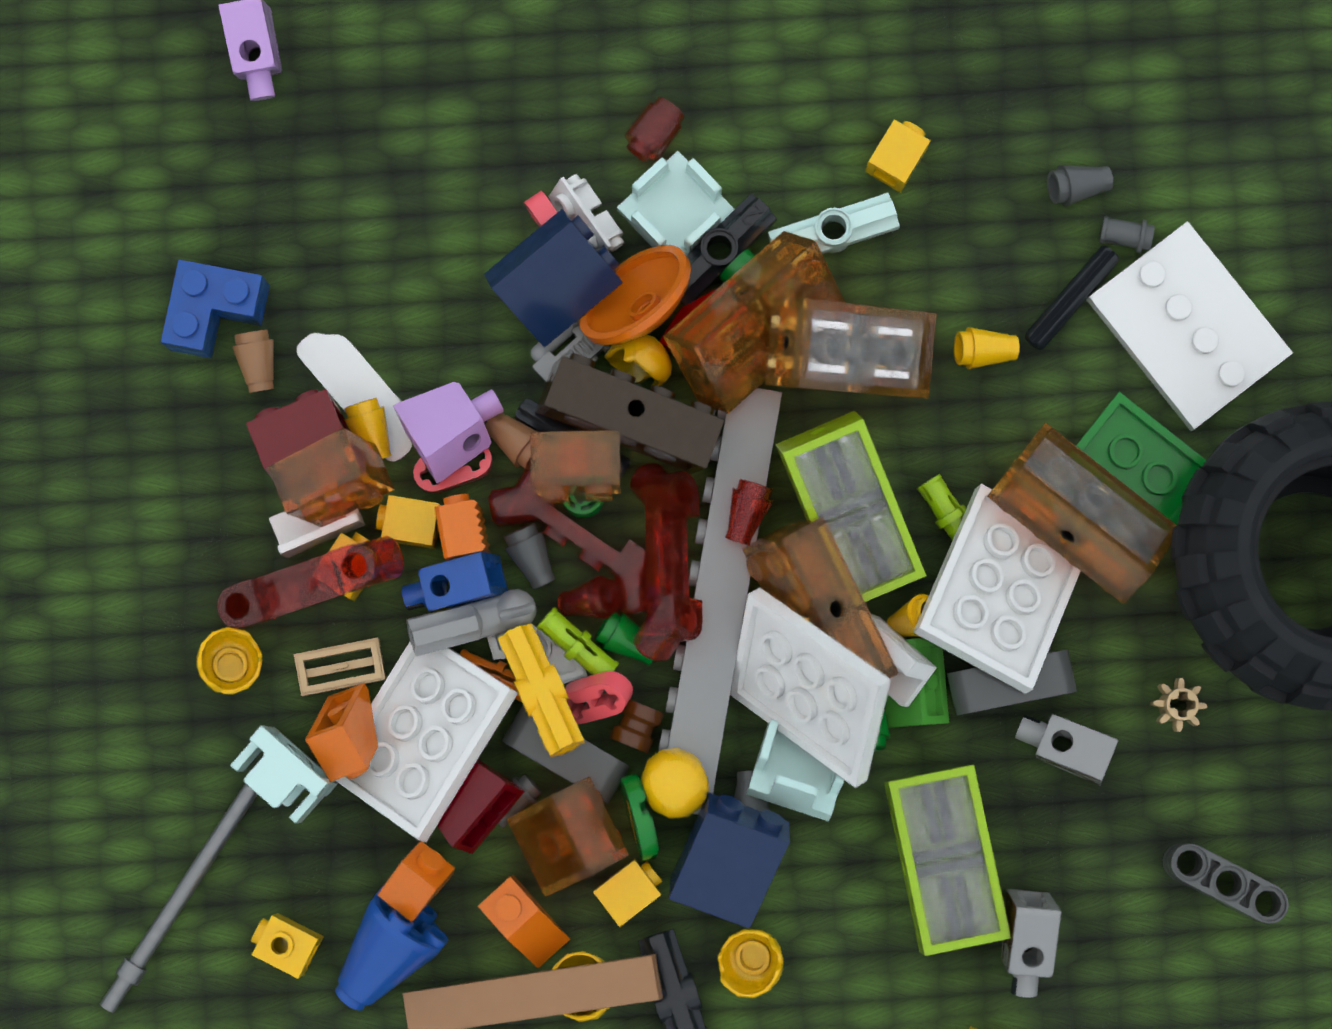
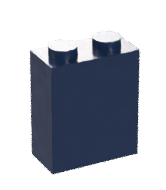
[484,209,623,348]
[669,792,790,929]

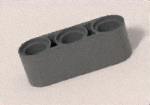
[947,650,1077,716]
[501,704,630,804]
[1162,842,1289,924]

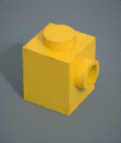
[251,913,324,979]

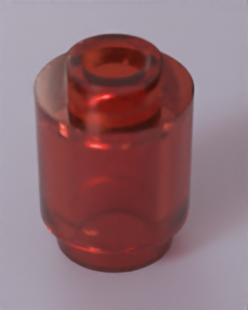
[625,97,685,162]

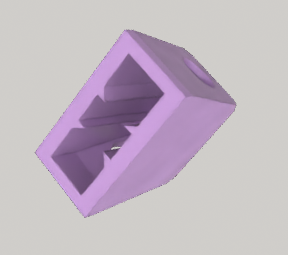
[219,0,282,101]
[393,382,504,483]

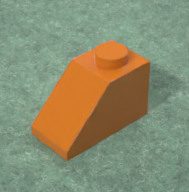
[305,683,378,782]
[378,841,455,923]
[478,875,570,968]

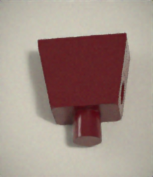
[437,759,525,854]

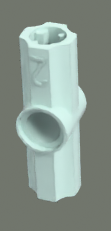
[768,193,900,268]

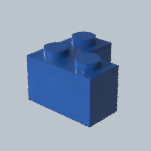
[161,259,270,359]

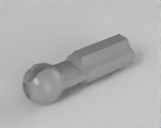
[406,589,537,656]

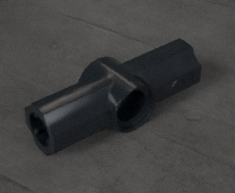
[679,193,777,306]
[639,928,707,1029]

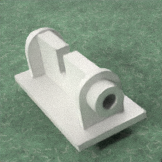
[548,174,625,252]

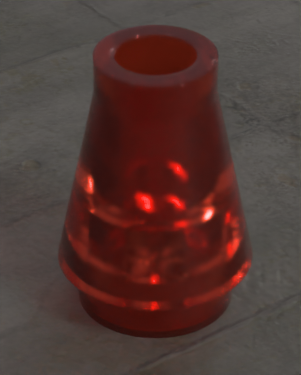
[725,479,773,546]
[558,576,622,619]

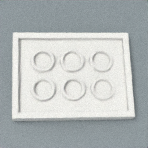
[1086,221,1293,431]
[913,484,1091,694]
[730,588,891,788]
[335,642,518,842]

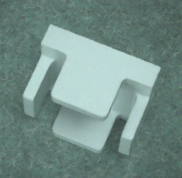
[617,151,735,256]
[746,719,844,821]
[230,726,338,823]

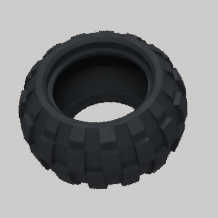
[1171,402,1332,710]

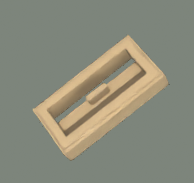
[294,637,387,697]

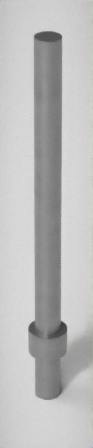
[100,784,258,1013]

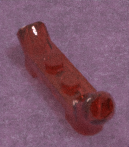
[630,463,703,661]
[488,469,665,614]
[217,536,404,630]

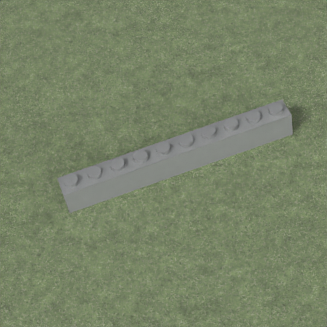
[658,384,782,815]

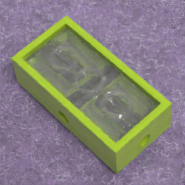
[775,411,926,610]
[884,765,1011,956]

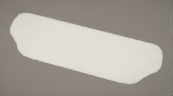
[297,333,412,462]

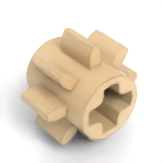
[1150,678,1207,732]

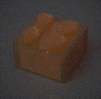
[268,428,395,527]
[530,431,621,503]
[507,776,629,897]

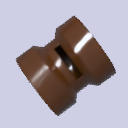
[609,700,665,754]

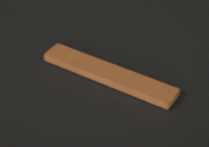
[403,954,663,1029]

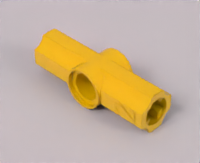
[498,623,585,758]

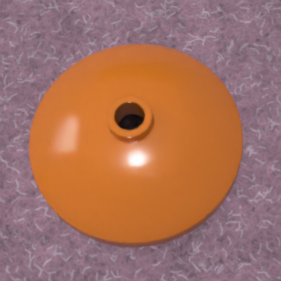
[579,245,691,345]

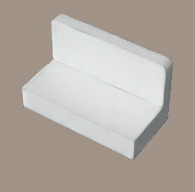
[269,485,365,558]
[849,610,937,707]

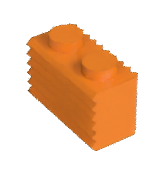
[435,494,492,561]

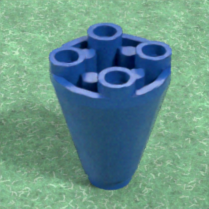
[335,884,448,1011]

